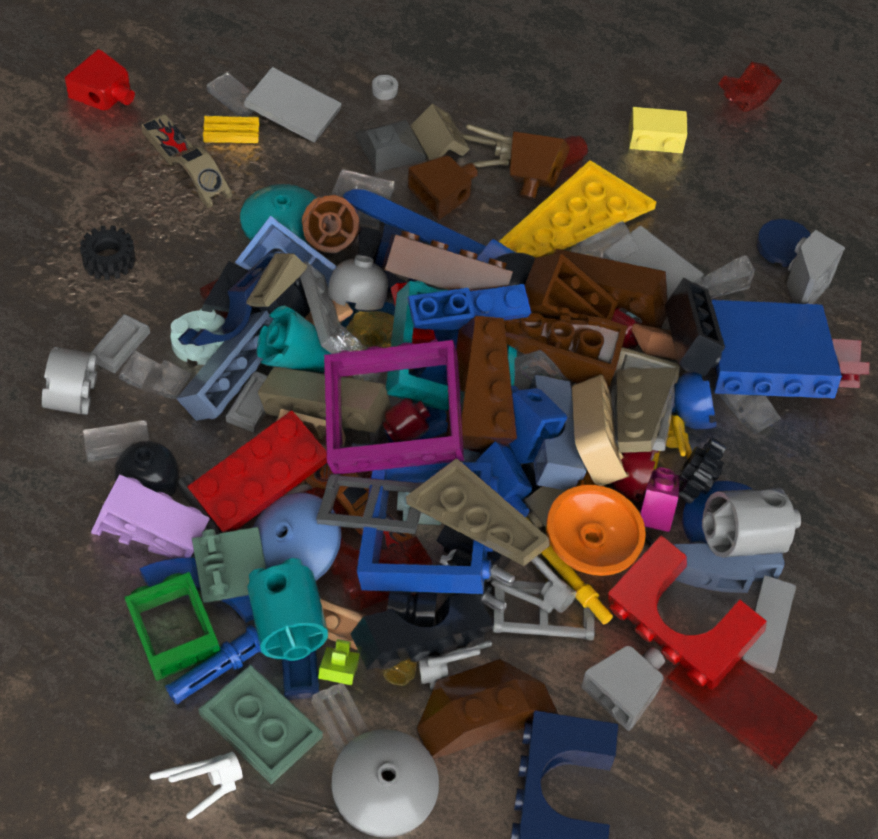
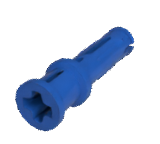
[165,625,263,705]

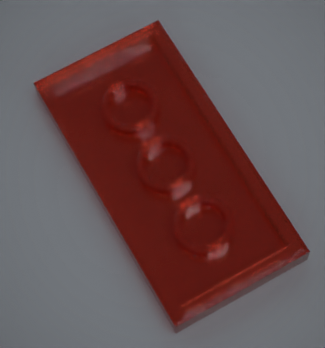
[665,659,818,769]

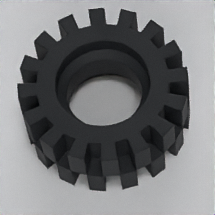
[80,225,136,280]

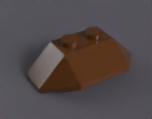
[416,659,558,760]

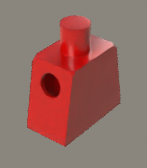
[65,49,135,111]

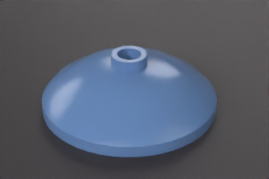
[252,493,341,581]

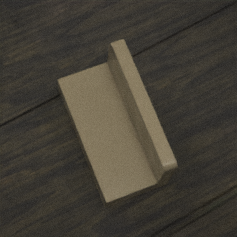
[411,104,470,160]

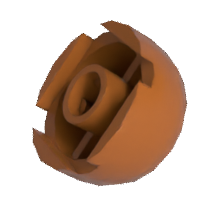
[302,195,360,253]

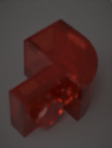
[718,62,782,112]

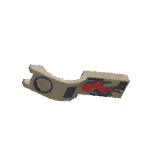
[141,114,232,208]

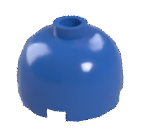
[672,372,717,430]

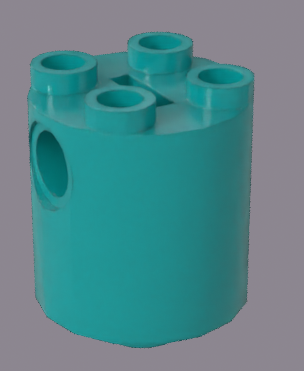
[247,558,328,661]

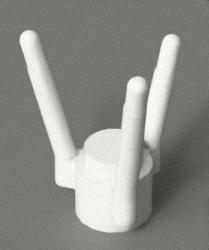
[149,751,243,819]

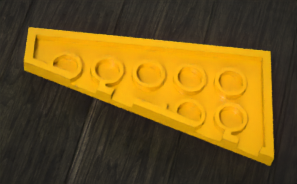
[498,160,657,258]

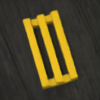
[203,116,259,143]

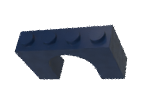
[510,711,618,839]

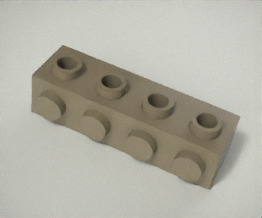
[258,367,391,433]

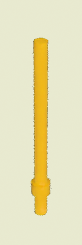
[526,517,613,624]

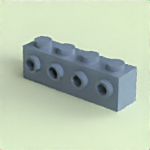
[176,310,273,421]

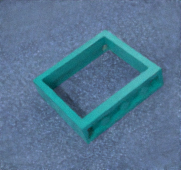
[386,281,517,411]

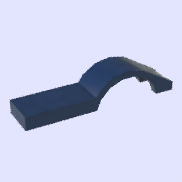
[178,253,276,346]

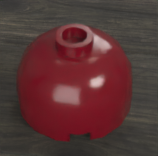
[610,449,659,502]

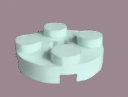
[170,308,225,365]

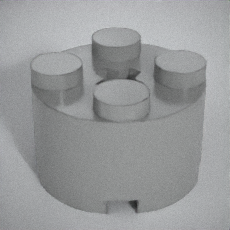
[42,347,98,415]

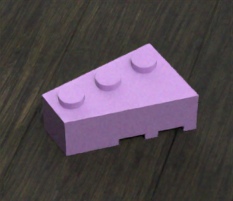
[91,474,210,559]

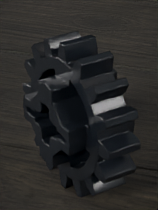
[678,437,726,504]

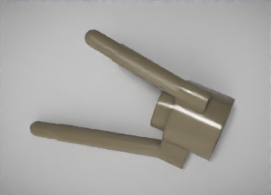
[461,124,513,168]

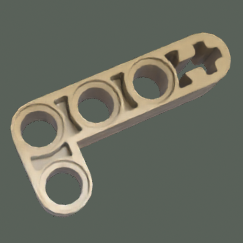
[572,375,629,486]

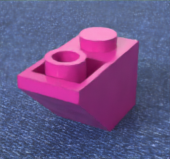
[639,467,679,532]

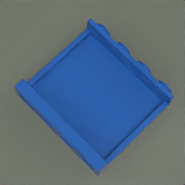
[712,300,842,398]

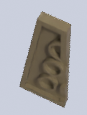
[617,367,679,453]
[406,458,550,566]

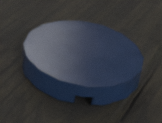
[756,219,811,267]

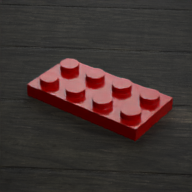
[187,410,327,533]

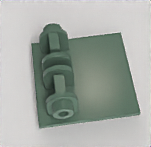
[192,527,266,603]

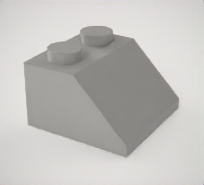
[787,230,845,304]

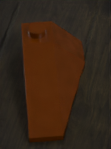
[504,313,627,387]

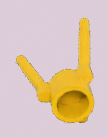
[652,415,692,470]

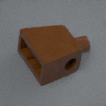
[510,131,570,200]
[407,156,478,220]

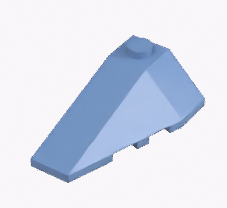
[235,216,349,305]

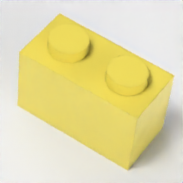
[629,107,688,153]

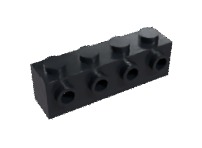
[665,277,725,376]

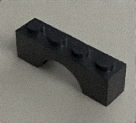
[350,593,494,670]

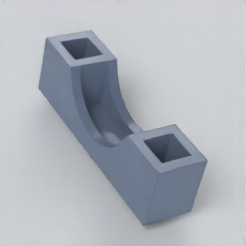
[528,375,587,490]

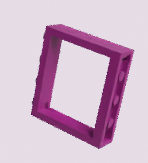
[324,339,464,474]

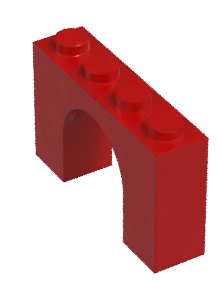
[608,536,767,690]

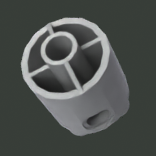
[702,488,801,558]

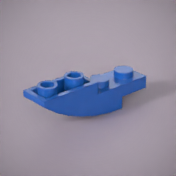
[407,284,531,330]

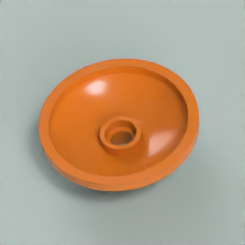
[546,485,646,576]

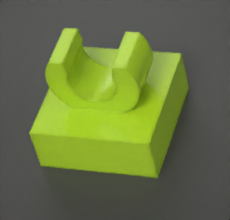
[318,639,360,685]

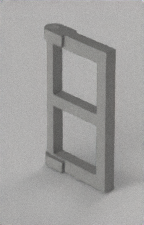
[492,579,595,640]

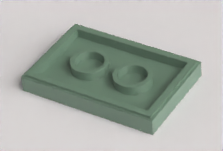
[198,664,323,784]

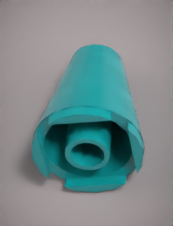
[257,305,331,374]

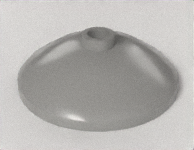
[331,729,439,838]

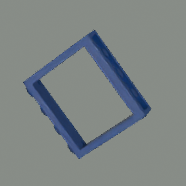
[357,462,499,594]

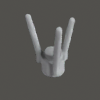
[491,556,577,613]
[418,640,492,691]

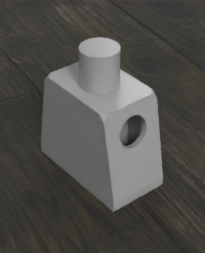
[581,646,665,731]

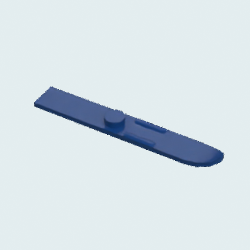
[343,189,486,258]

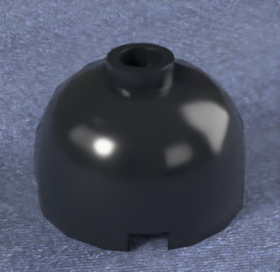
[115,441,180,497]

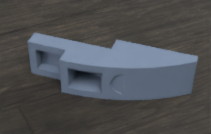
[651,541,785,593]

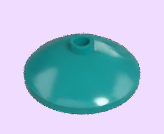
[240,184,317,245]

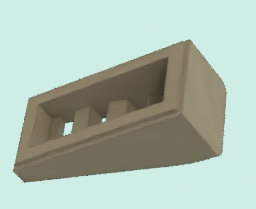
[246,253,307,307]

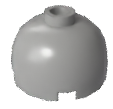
[327,255,388,310]

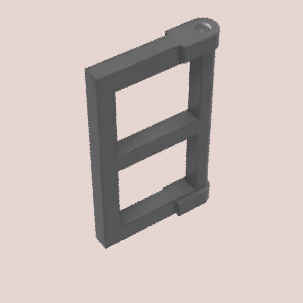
[316,473,424,534]

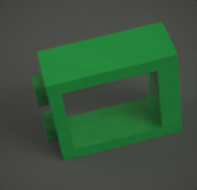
[124,572,220,681]

